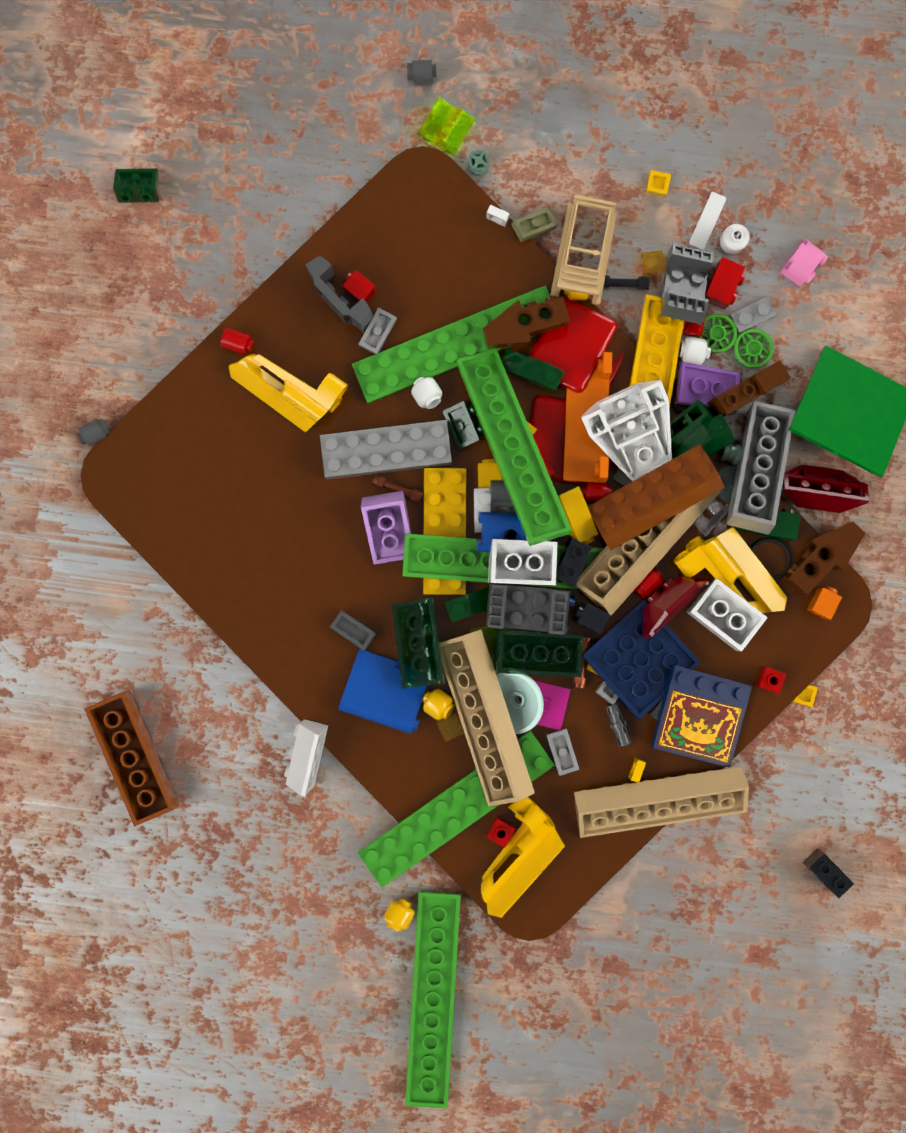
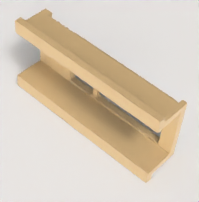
[550,195,617,305]

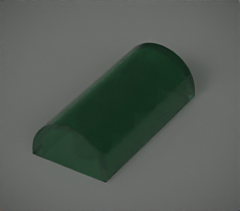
[392,598,445,689]
[493,630,583,677]

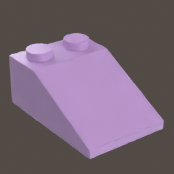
[361,491,411,564]

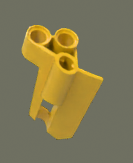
[229,354,348,432]
[674,527,787,613]

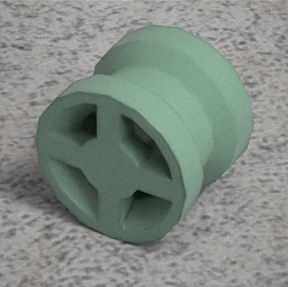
[468,150,489,176]
[719,444,743,465]

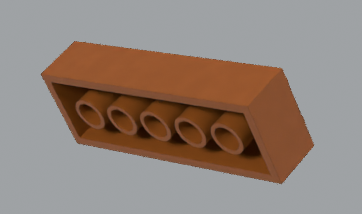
[588,444,725,551]
[84,690,179,827]

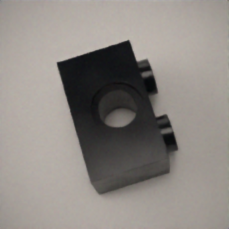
[556,538,592,587]
[573,603,610,634]
[802,848,854,898]

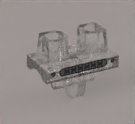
[693,499,730,537]

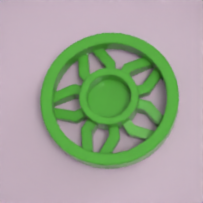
[698,314,737,353]
[734,329,774,368]

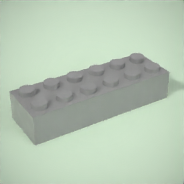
[726,401,795,535]
[320,420,452,480]

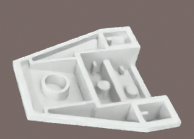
[581,380,672,482]

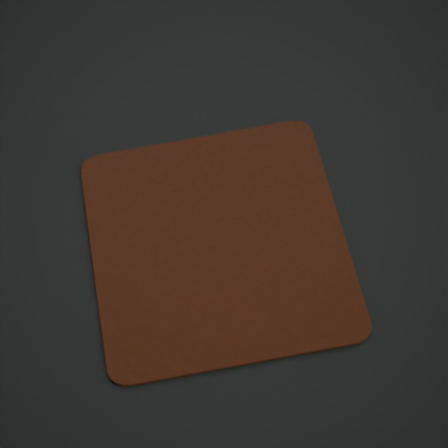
[80,146,873,941]

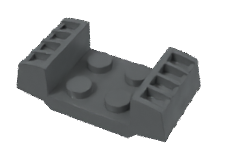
[660,244,713,325]
[305,256,373,333]
[485,583,571,635]

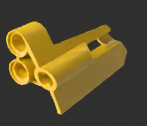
[481,797,565,918]

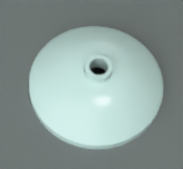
[496,670,544,734]

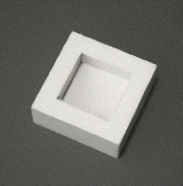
[486,205,509,227]

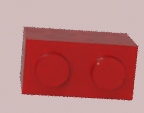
[705,257,746,310]

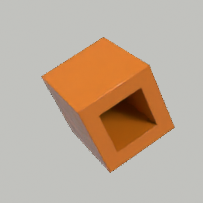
[807,586,842,620]

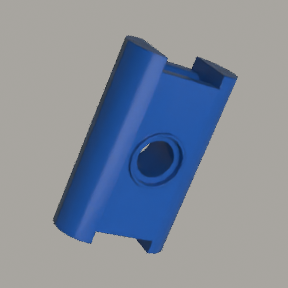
[476,511,527,552]

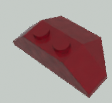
[783,465,869,513]
[643,576,711,640]

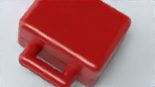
[528,297,624,393]
[529,395,586,485]

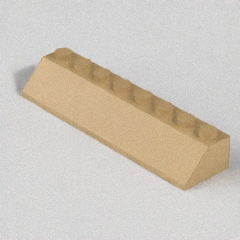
[576,490,721,616]
[436,630,535,806]
[574,766,749,838]

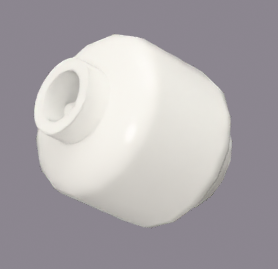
[720,224,750,254]
[678,337,711,365]
[411,377,442,409]

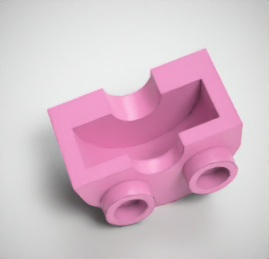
[780,238,828,287]

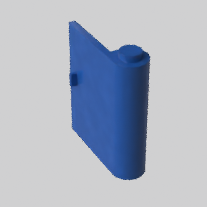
[338,649,431,734]

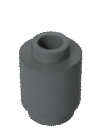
[407,60,437,83]
[77,418,110,447]

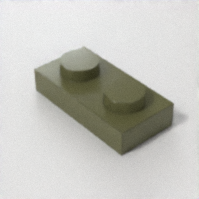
[511,208,558,242]

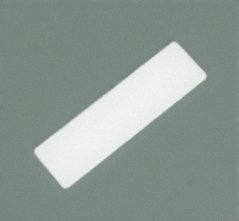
[689,192,727,250]

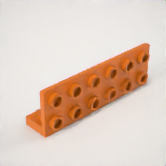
[563,352,612,483]

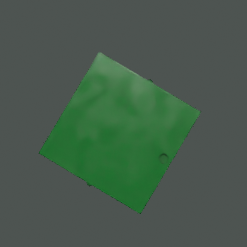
[788,345,906,478]

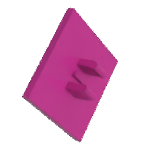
[534,680,571,730]

